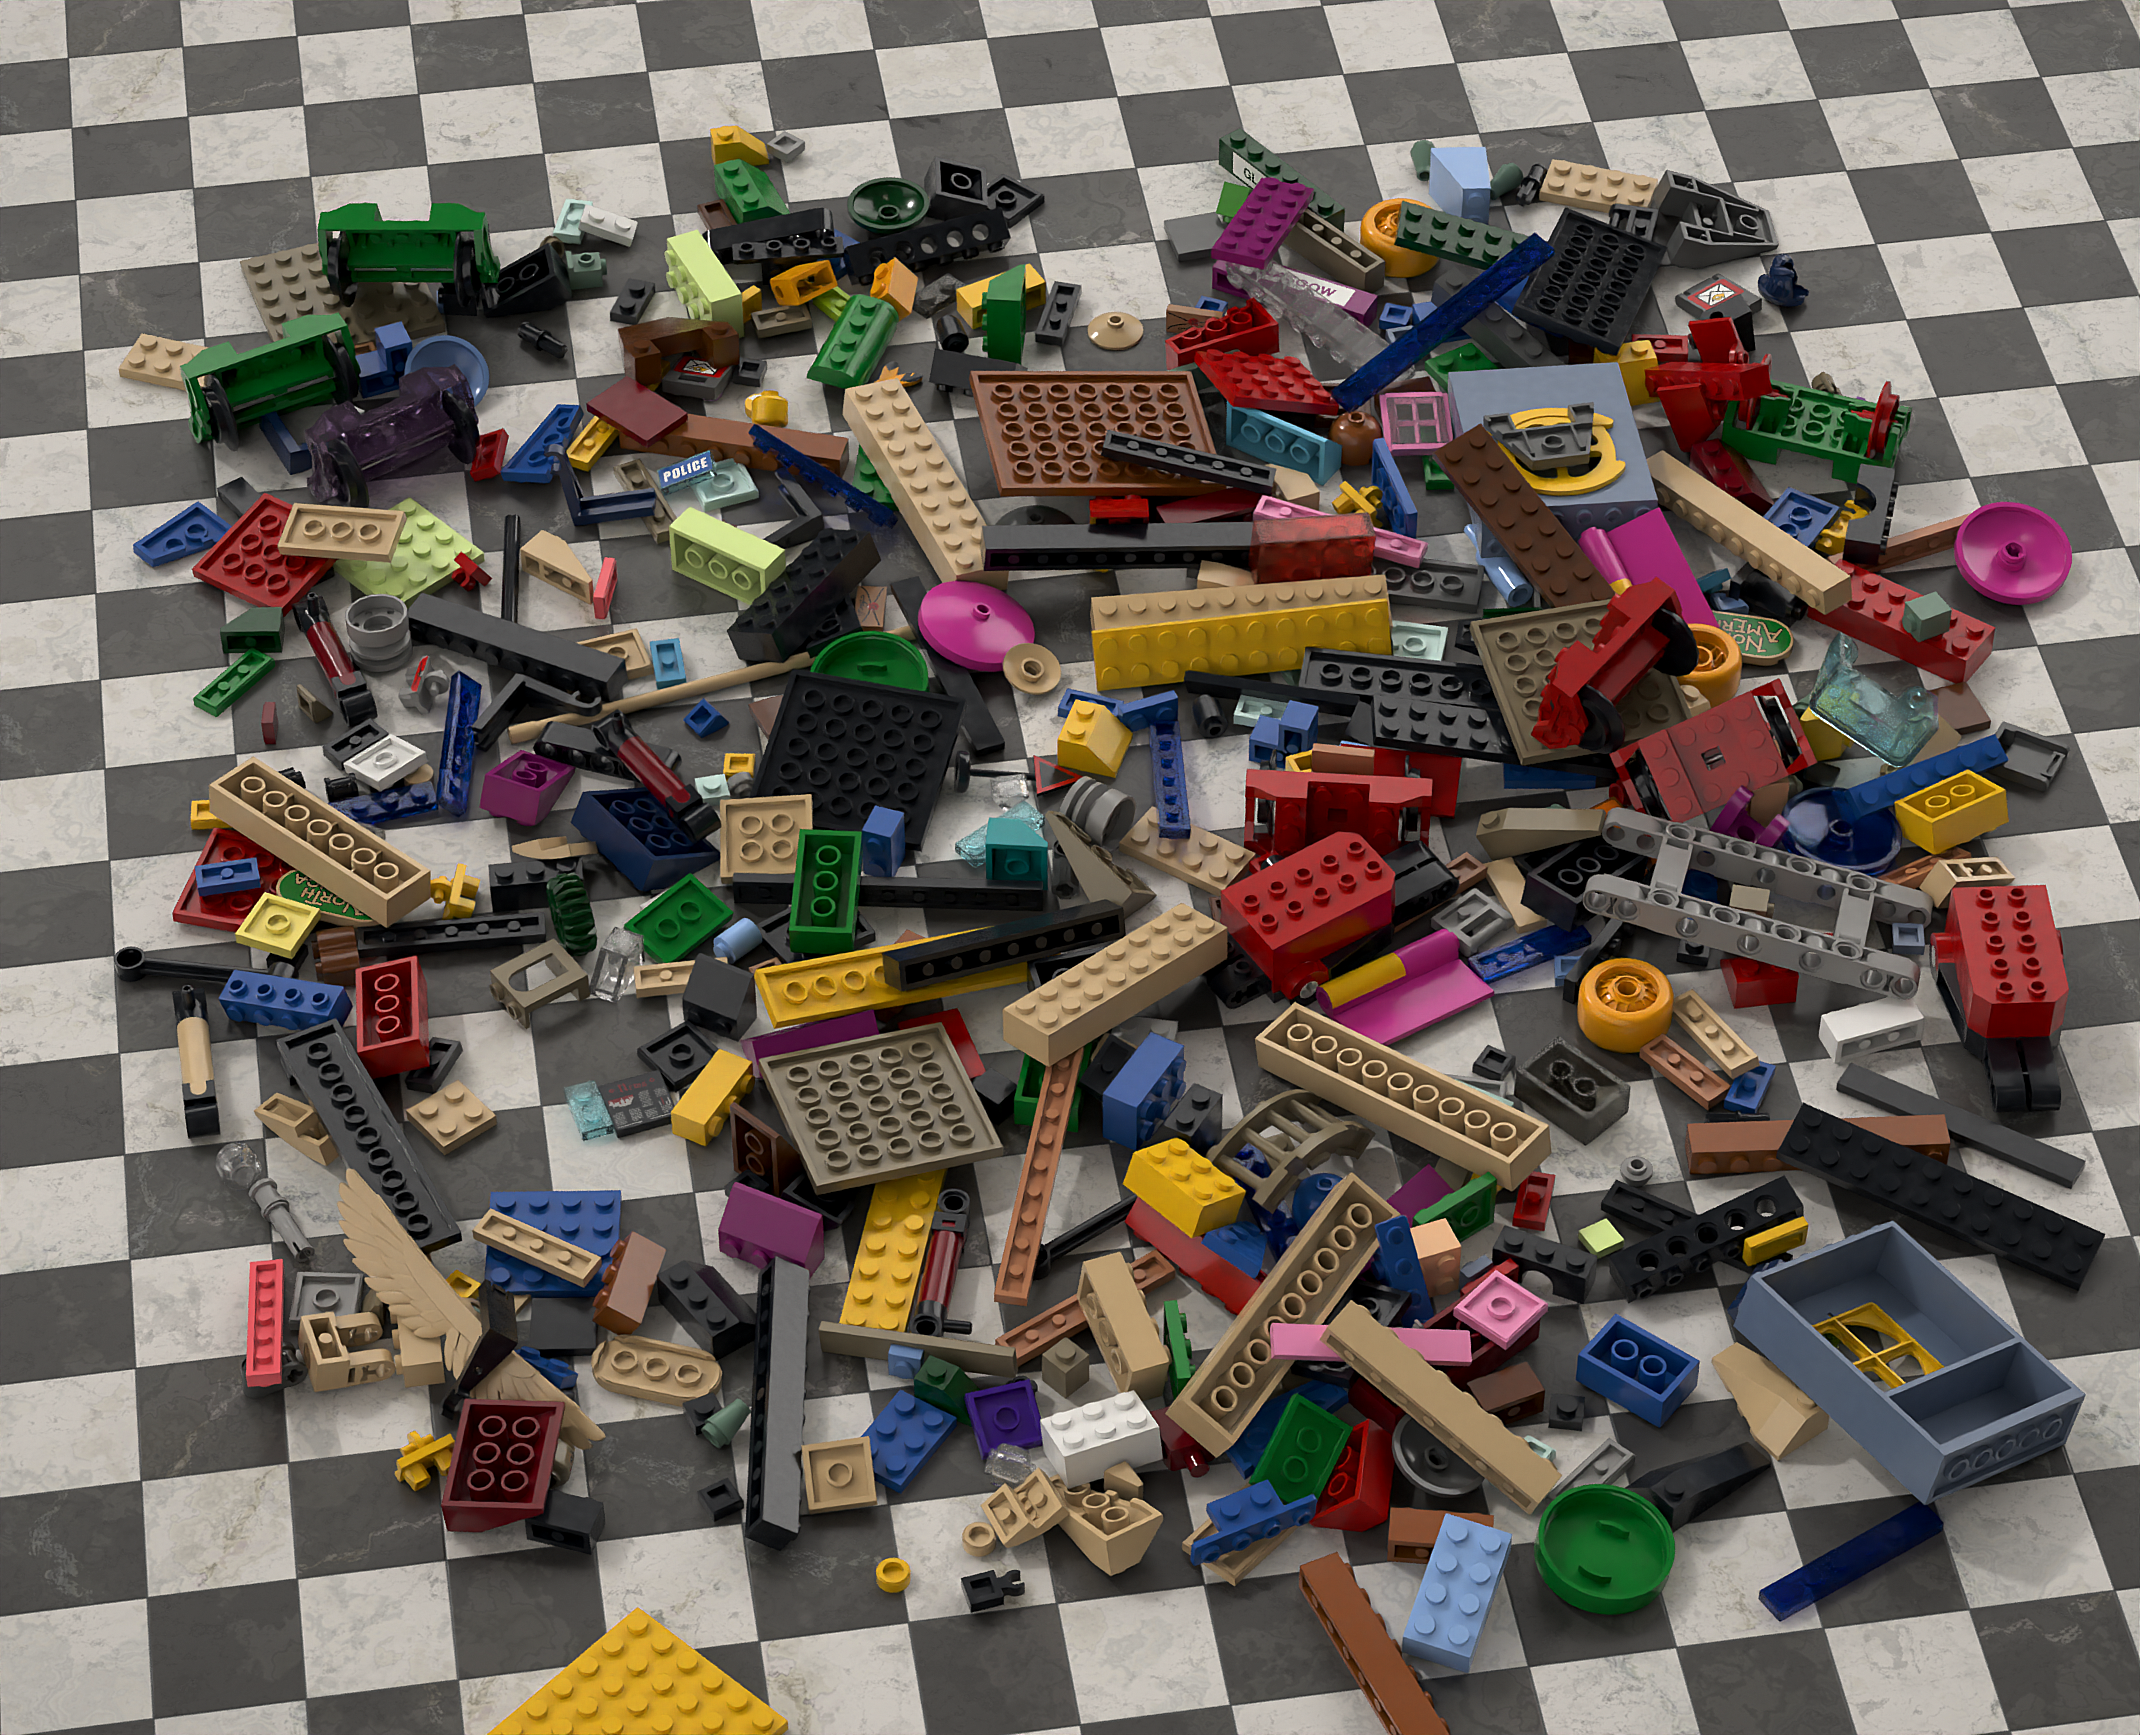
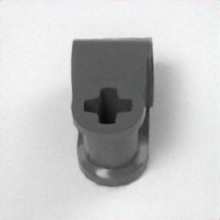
[240,1342,308,1399]

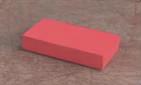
[593,557,618,619]

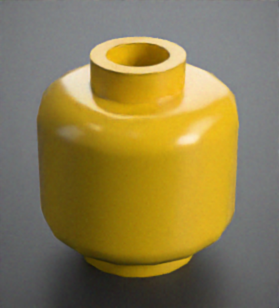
[751,390,788,428]

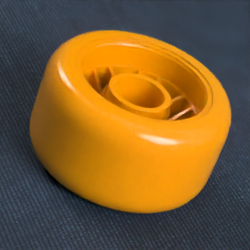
[1360,198,1440,278]
[1676,623,1742,709]
[1577,958,1674,1053]

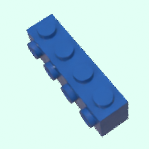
[218,970,353,1030]

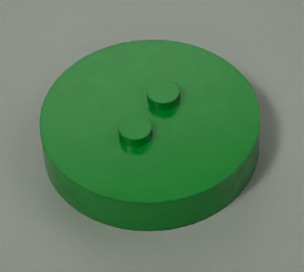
[810,631,930,692]
[1534,1484,1675,1615]

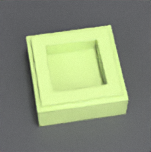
[1578,1218,1624,1259]

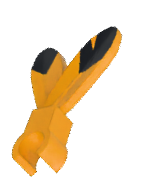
[874,361,923,387]

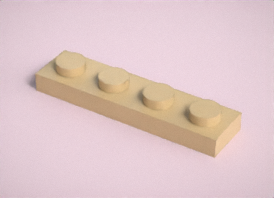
[1672,989,1760,1079]
[472,1208,602,1288]

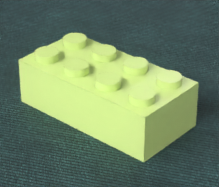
[665,229,744,338]
[669,507,786,605]

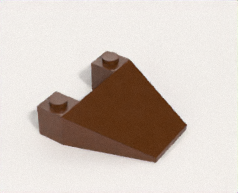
[618,317,740,386]

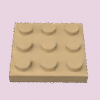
[720,794,813,884]

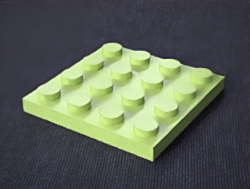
[332,497,485,609]

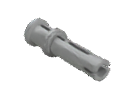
[249,1178,315,1263]

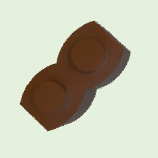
[311,925,361,987]

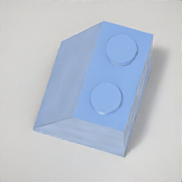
[1429,147,1491,225]

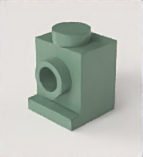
[565,250,607,290]

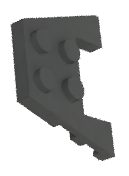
[1483,402,1594,471]

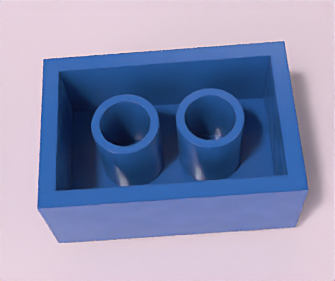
[1103,1032,1187,1151]
[1576,1314,1700,1428]

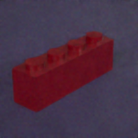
[1155,487,1274,523]

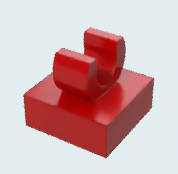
[451,551,492,591]

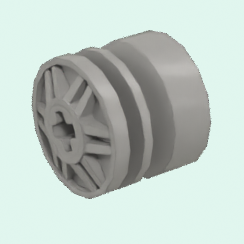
[345,594,413,672]
[1059,776,1136,854]

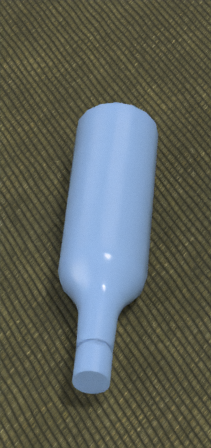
[1464,524,1533,607]

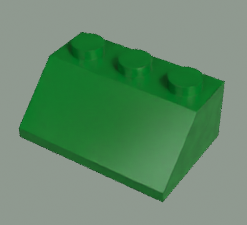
[714,159,790,224]
[982,264,1026,365]

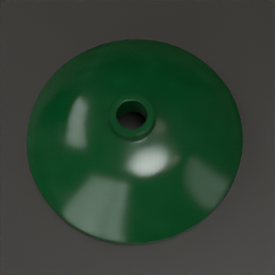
[847,177,930,234]

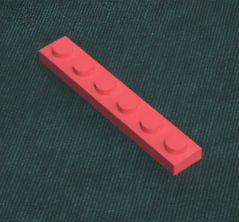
[246,1259,284,1387]

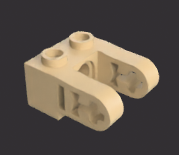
[298,1311,396,1392]

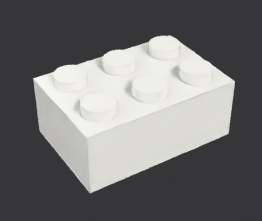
[1040,1390,1163,1489]

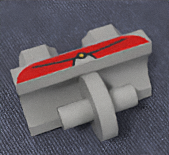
[398,655,451,715]

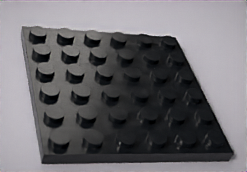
[749,669,967,852]

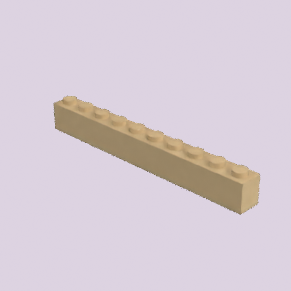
[1646,450,1852,615]

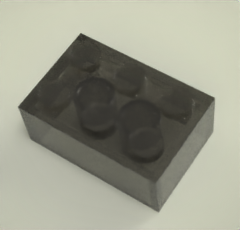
[1514,1036,1631,1146]

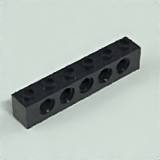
[842,207,1011,286]
[1609,1175,1804,1303]

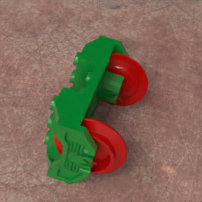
[1722,353,1913,484]

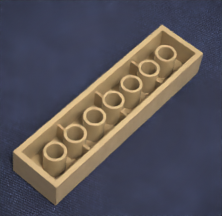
[209,756,431,928]
[1003,903,1227,1067]

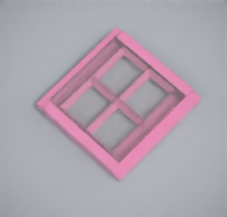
[1379,392,1453,456]

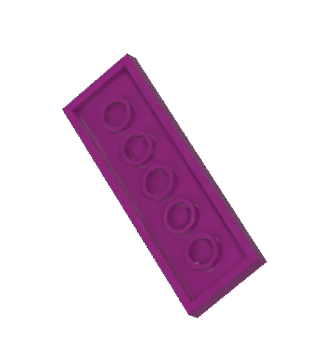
[1211,177,1314,270]

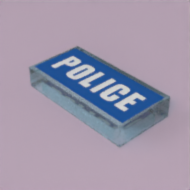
[657,450,718,496]

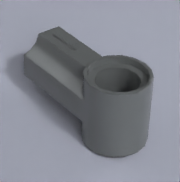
[1052,839,1079,899]

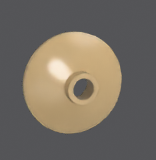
[1088,312,1143,350]
[1003,643,1061,695]

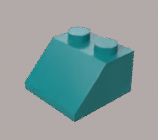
[985,817,1048,890]

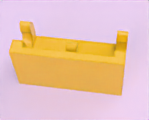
[1815,500,1869,555]

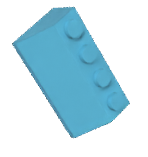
[1226,401,1342,486]

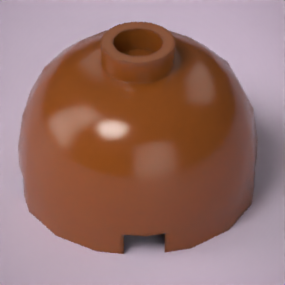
[1327,411,1383,466]

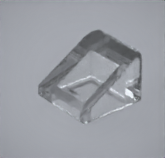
[990,774,1029,811]

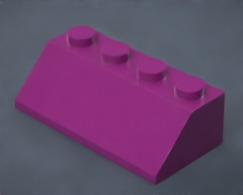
[740,1009,879,1078]

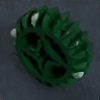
[546,873,597,957]

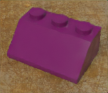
[718,1182,825,1280]

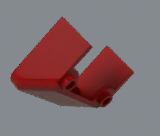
[1657,317,1749,453]

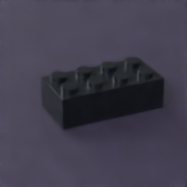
[1520,833,1649,933]

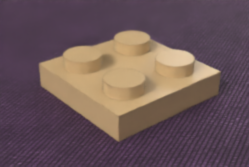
[406,1080,497,1155]
[801,1436,878,1514]

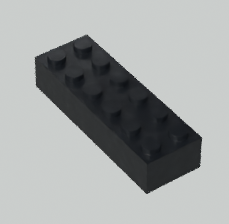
[727,528,881,663]

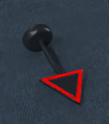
[954,750,1082,797]

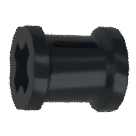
[324,773,359,805]

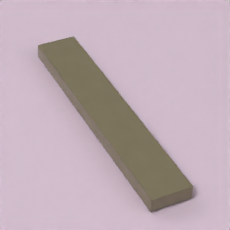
[818,1321,1018,1378]

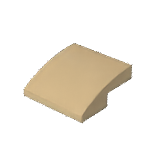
[512,836,598,859]
[980,1467,1070,1548]

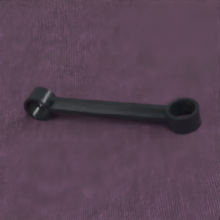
[114,946,299,983]
[1033,1193,1138,1281]

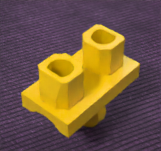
[1332,481,1383,529]
[430,863,480,920]
[395,1431,455,1491]

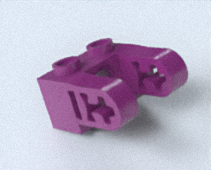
[1709,785,1791,849]

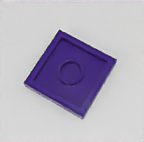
[964,1379,1043,1460]

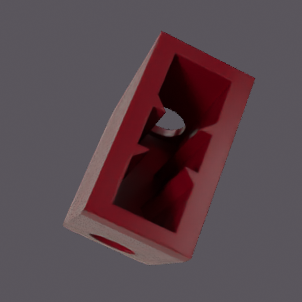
[1150,1406,1215,1478]

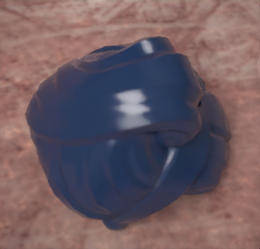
[1758,254,1809,307]

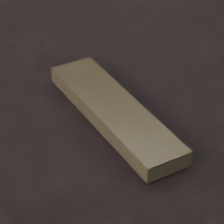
[613,459,677,544]

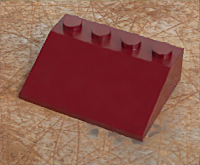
[441,1399,565,1533]

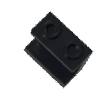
[1729,561,1809,628]

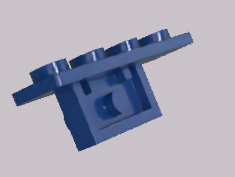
[1371,1215,1434,1328]
[1190,1479,1317,1566]

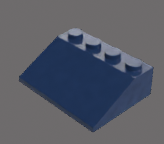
[571,787,720,892]

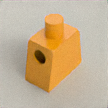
[770,260,838,306]

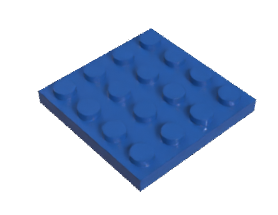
[484,1190,622,1300]

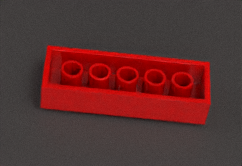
[1807,559,1995,684]

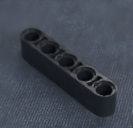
[702,208,835,265]
[533,721,682,783]

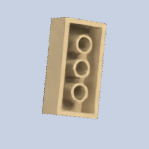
[1076,1252,1172,1401]

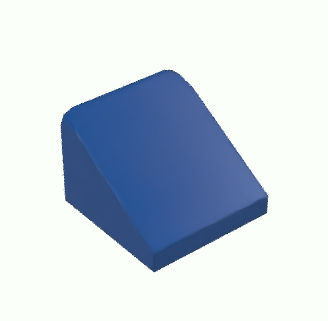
[683,698,730,738]

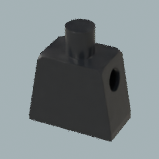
[1688,294,1756,352]

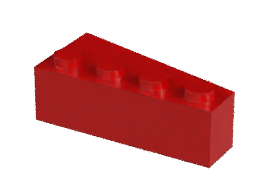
[1165,297,1280,370]

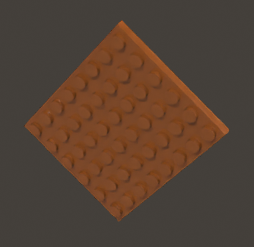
[969,371,1227,497]

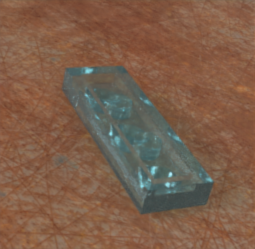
[955,801,1045,868]

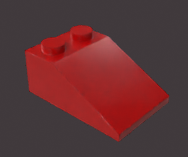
[1089,495,1149,524]

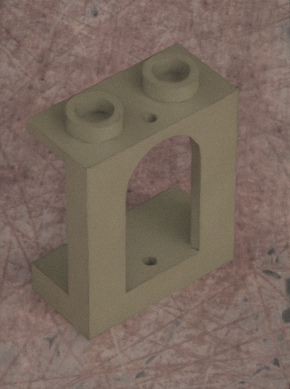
[489,938,590,1029]

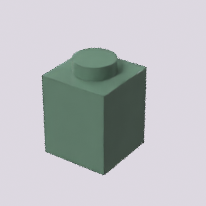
[1902,591,1952,642]

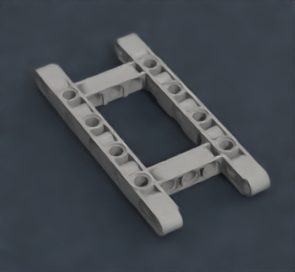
[1583,807,1934,1000]

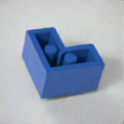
[355,321,413,399]
[1249,700,1319,769]

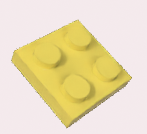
[235,892,321,959]

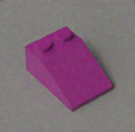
[479,750,576,826]

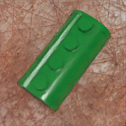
[807,294,899,389]

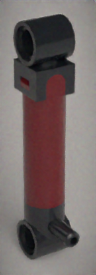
[292,592,378,726]
[591,709,722,844]
[909,1189,973,1338]

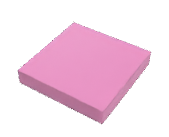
[1453,1270,1548,1350]

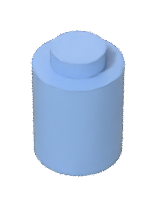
[713,918,762,964]

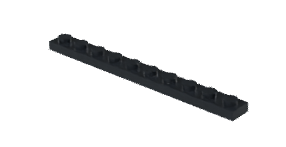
[733,873,1043,911]

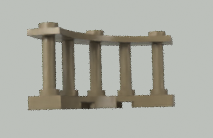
[1206,1089,1376,1214]

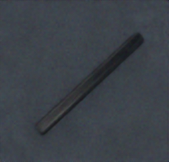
[501,514,521,623]

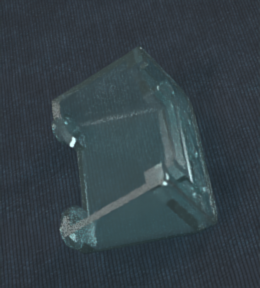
[1809,632,1939,767]

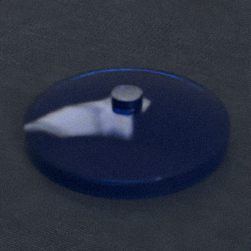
[1781,787,1902,877]

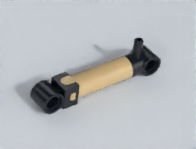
[172,985,221,1139]

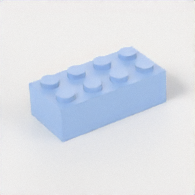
[1402,1513,1512,1673]

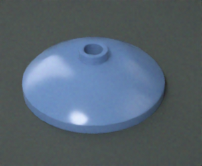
[404,335,489,412]

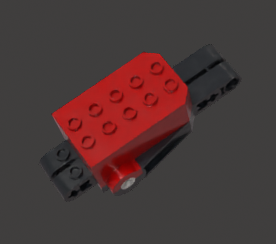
[1199,831,1460,1009]
[1929,885,2069,1113]

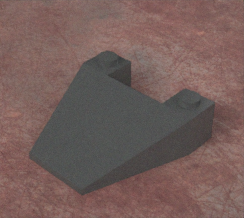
[1653,170,1779,270]

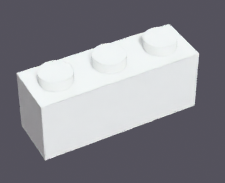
[1819,996,1924,1063]

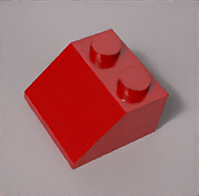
[1720,957,1799,1009]

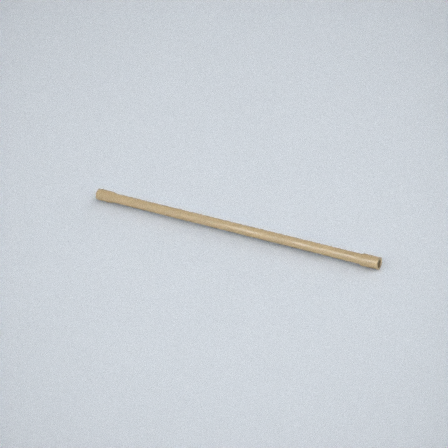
[507,626,916,745]

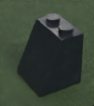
[1143,1083,1223,1158]

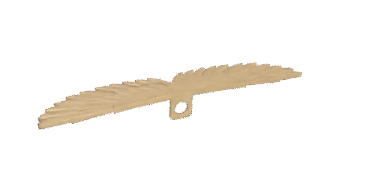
[337,1168,606,1452]

